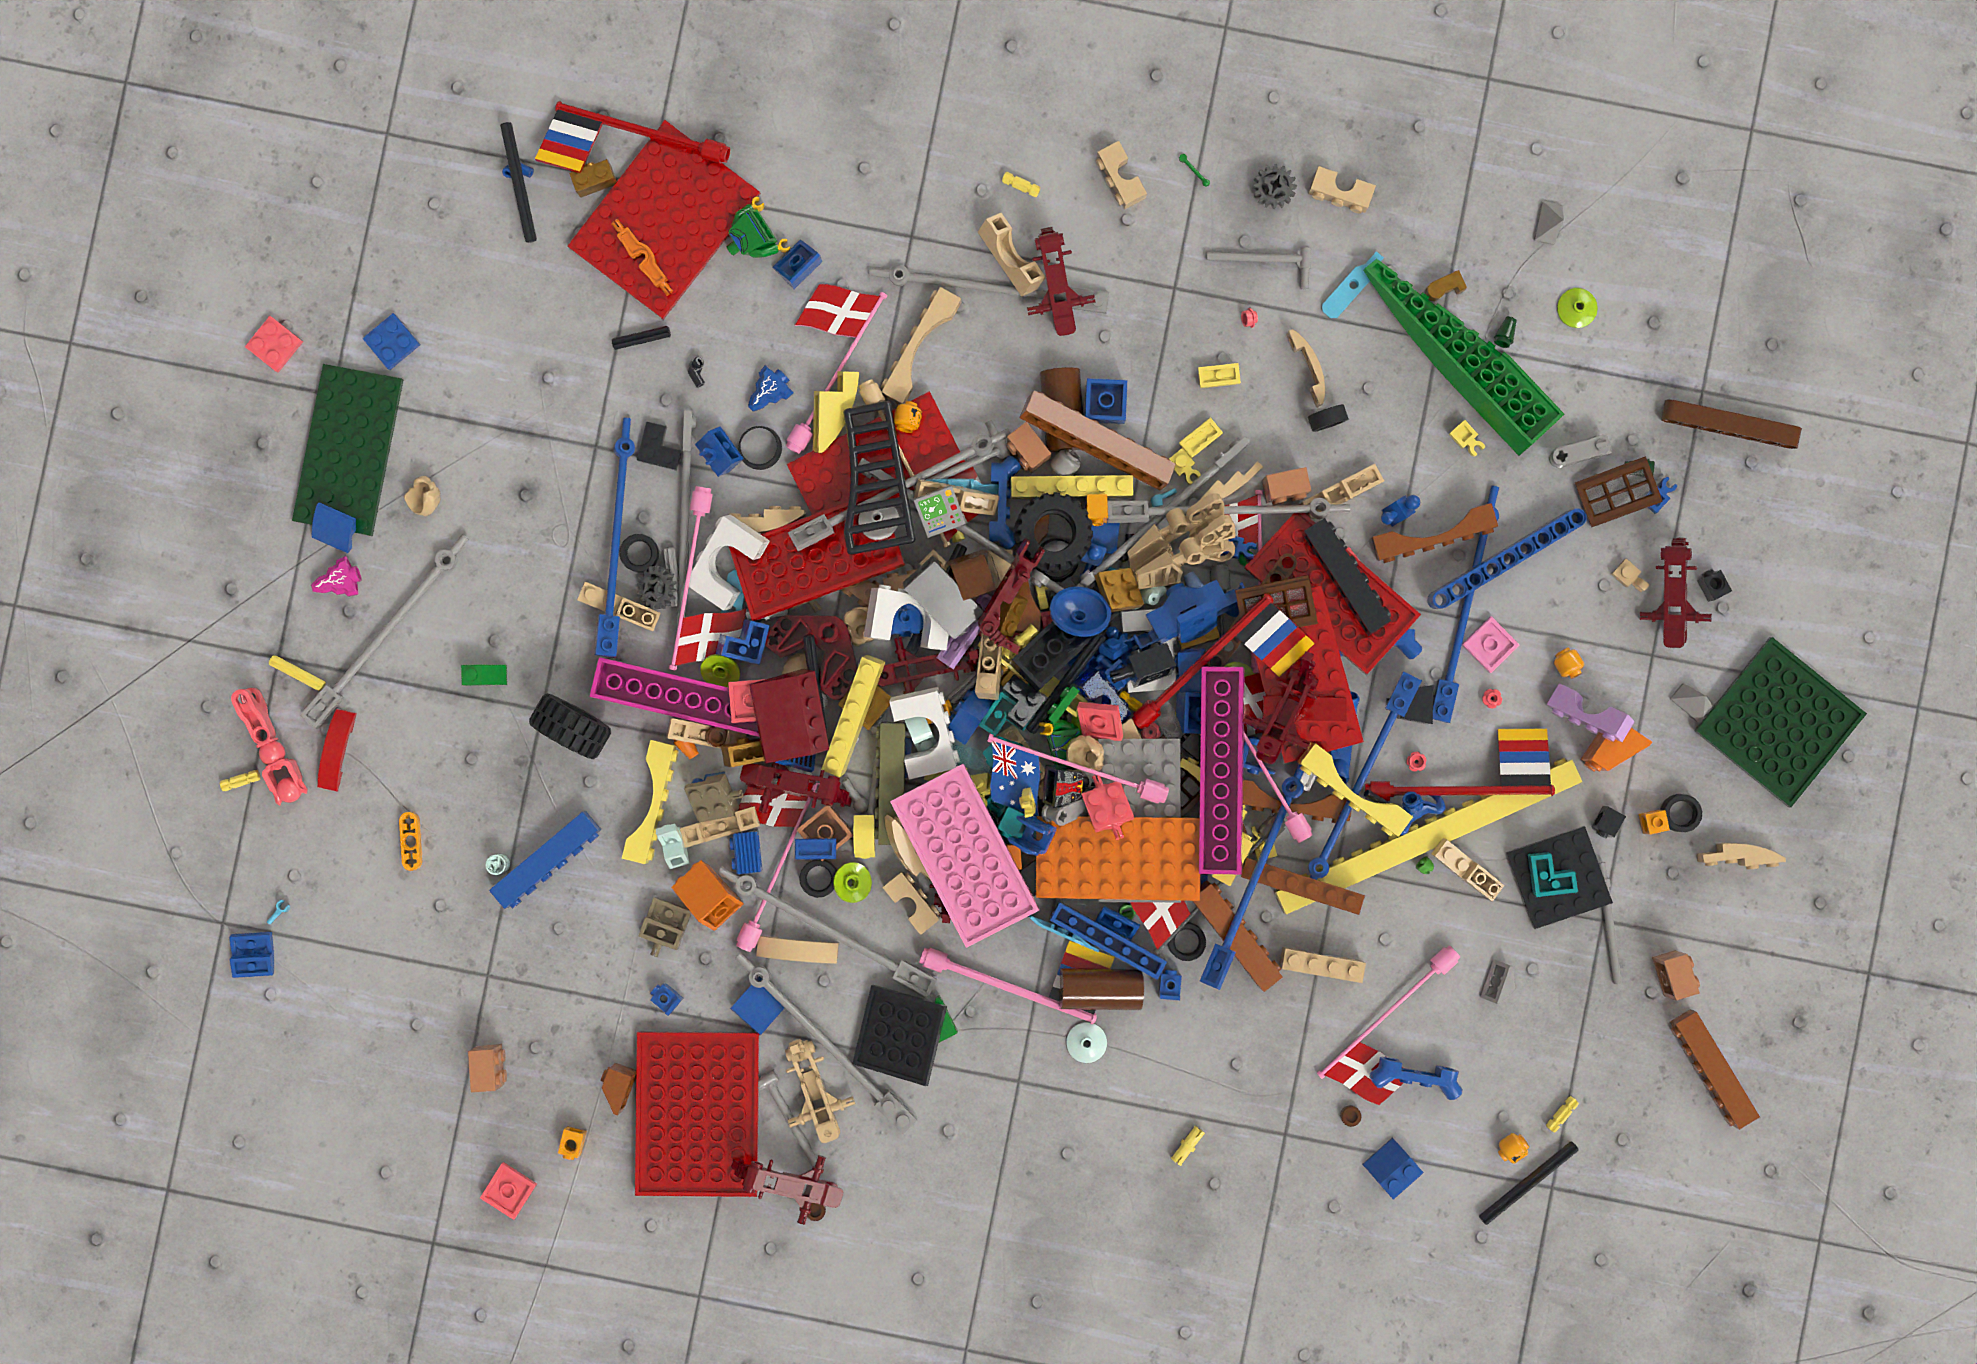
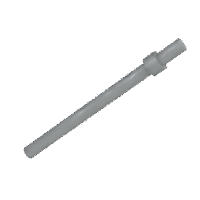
[1599,862,1622,984]

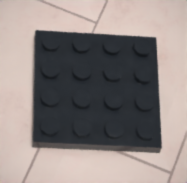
[1506,826,1613,929]
[852,985,947,1086]

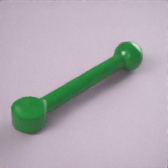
[1179,154,1210,187]

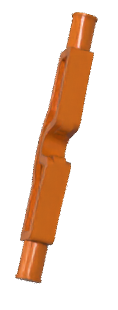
[611,219,673,296]

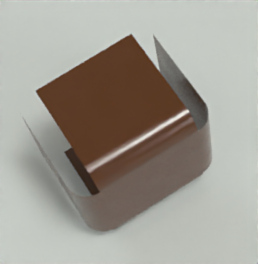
[944,549,1001,601]

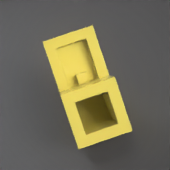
[853,815,875,859]

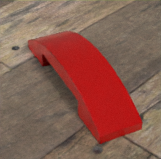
[317,709,357,792]

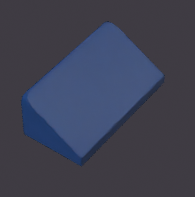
[1096,906,1140,940]

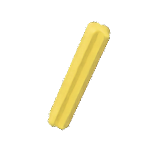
[269,655,326,691]

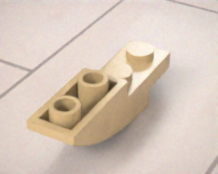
[729,506,806,534]
[577,582,661,631]
[884,815,932,882]
[1431,838,1505,902]
[1697,843,1786,869]

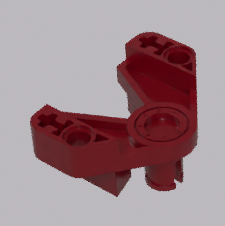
[765,615,858,700]

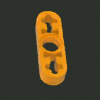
[399,812,423,871]

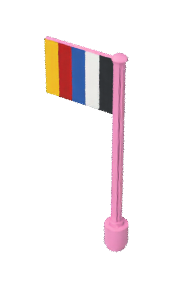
[919,940,1115,1024]

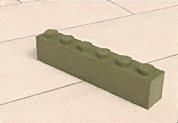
[875,722,906,845]

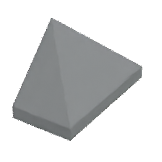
[1534,201,1564,245]
[1670,683,1714,724]
[1480,960,1516,1004]

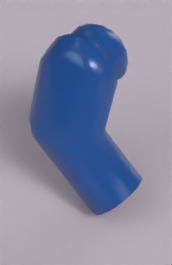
[502,163,534,178]

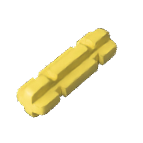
[1002,172,1040,197]
[219,770,261,791]
[1546,1096,1579,1133]

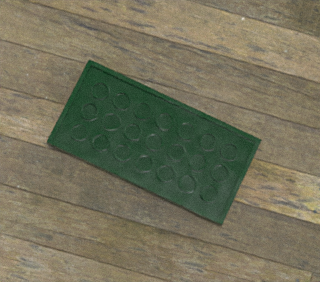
[292,364,404,536]

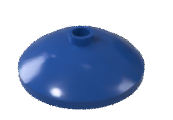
[1050,587,1111,637]

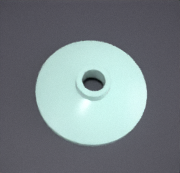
[1066,1022,1107,1063]

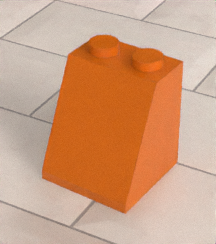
[1581,728,1652,772]
[671,860,744,931]

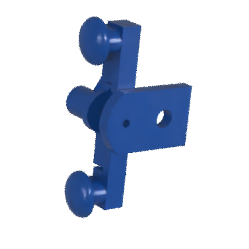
[1132,580,1250,652]

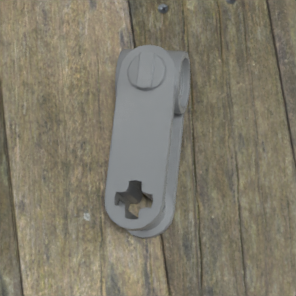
[1549,434,1612,468]
[1042,788,1092,826]

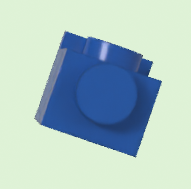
[1158,969,1182,1001]
[650,983,683,1016]

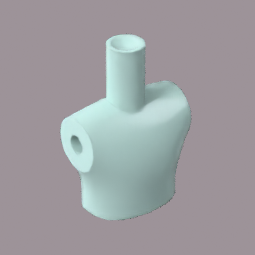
[1133,586,1167,611]

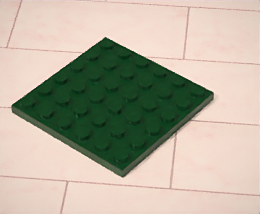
[1694,637,1867,808]

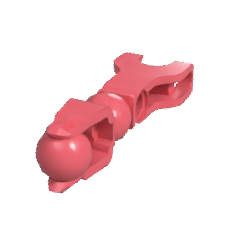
[231,688,308,806]

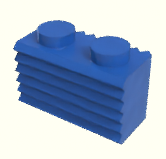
[730,831,763,874]

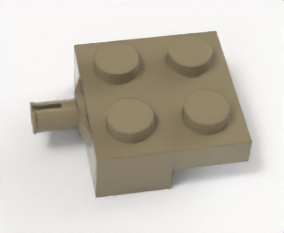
[684,773,743,823]
[638,897,692,957]

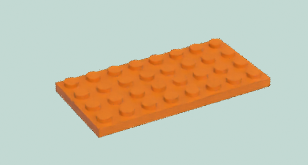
[1036,816,1200,901]

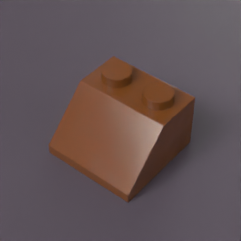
[601,1063,636,1116]

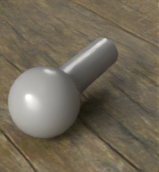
[841,778,869,813]

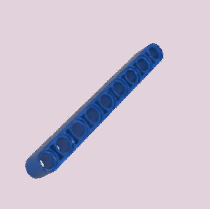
[1427,509,1587,609]

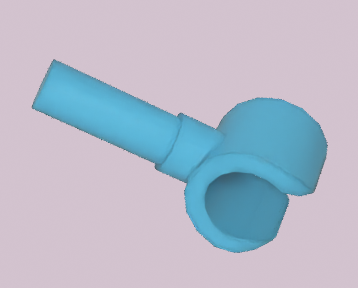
[1151,488,1177,507]
[267,900,290,924]

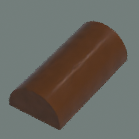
[1040,367,1084,452]
[1059,968,1144,1010]

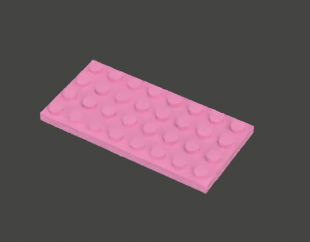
[890,763,1039,948]

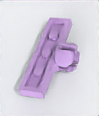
[936,593,992,669]

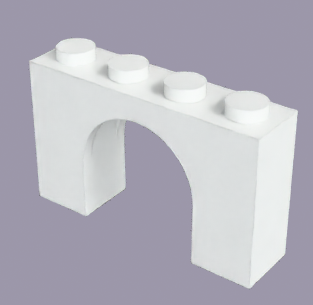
[689,515,770,611]
[864,585,949,651]
[1120,609,1179,693]
[890,687,960,779]

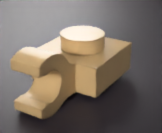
[1611,559,1649,592]

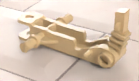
[785,1039,856,1143]

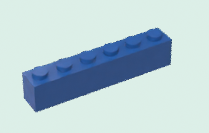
[489,811,601,909]
[1050,901,1167,980]

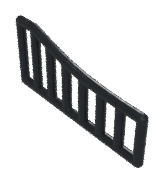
[843,401,916,555]

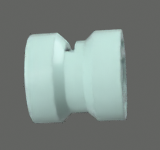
[485,854,510,875]

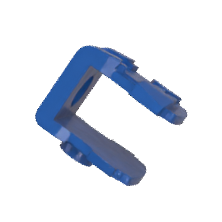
[891,603,923,637]
[1243,736,1282,775]
[1008,815,1057,856]

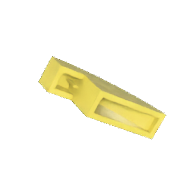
[813,371,859,453]

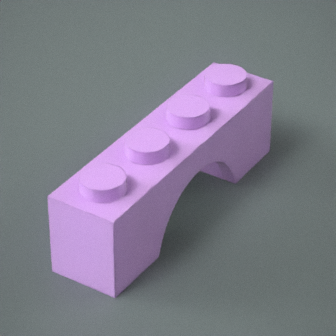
[1547,684,1634,742]

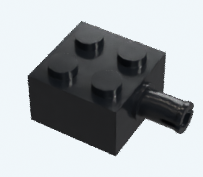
[1109,642,1176,688]

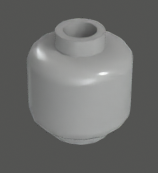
[1051,449,1080,476]

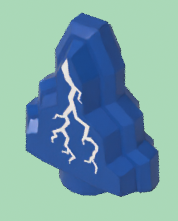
[748,365,794,412]

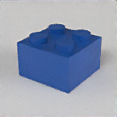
[1085,378,1128,424]

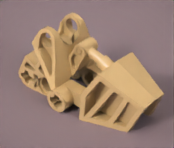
[1127,493,1235,589]

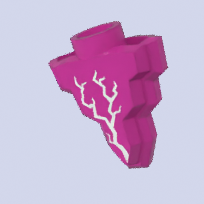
[311,556,362,597]

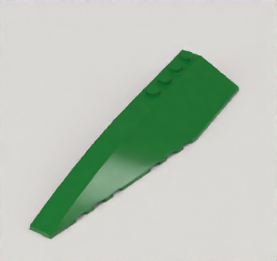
[1363,259,1565,456]

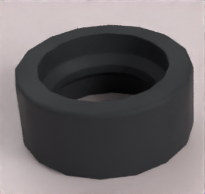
[1308,404,1349,432]
[619,534,659,573]
[1660,794,1703,833]
[799,859,837,898]
[1167,922,1206,961]

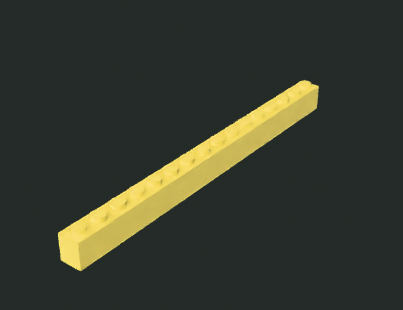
[1274,758,1582,914]

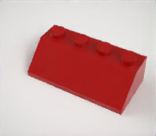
[1262,696,1347,742]

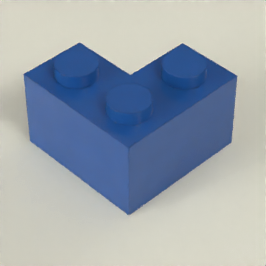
[716,619,770,665]
[948,687,995,745]

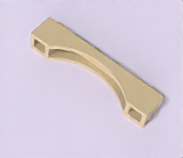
[880,287,962,405]

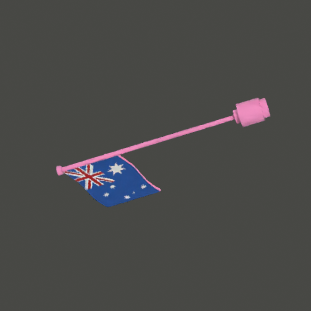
[987,734,1169,816]

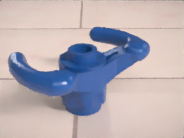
[1400,792,1446,835]

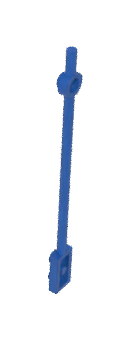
[595,418,635,658]
[1433,486,1499,723]
[1308,672,1422,880]
[1200,763,1304,990]

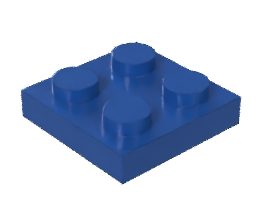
[362,313,420,370]

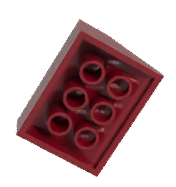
[749,669,829,763]

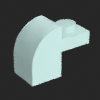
[904,717,936,752]
[656,824,690,869]

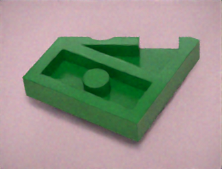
[1047,685,1079,724]

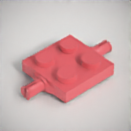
[1081,775,1134,840]

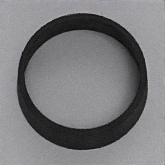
[738,426,782,470]
[1036,538,1078,582]

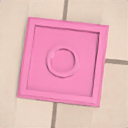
[1462,616,1519,673]

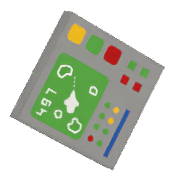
[913,485,966,538]

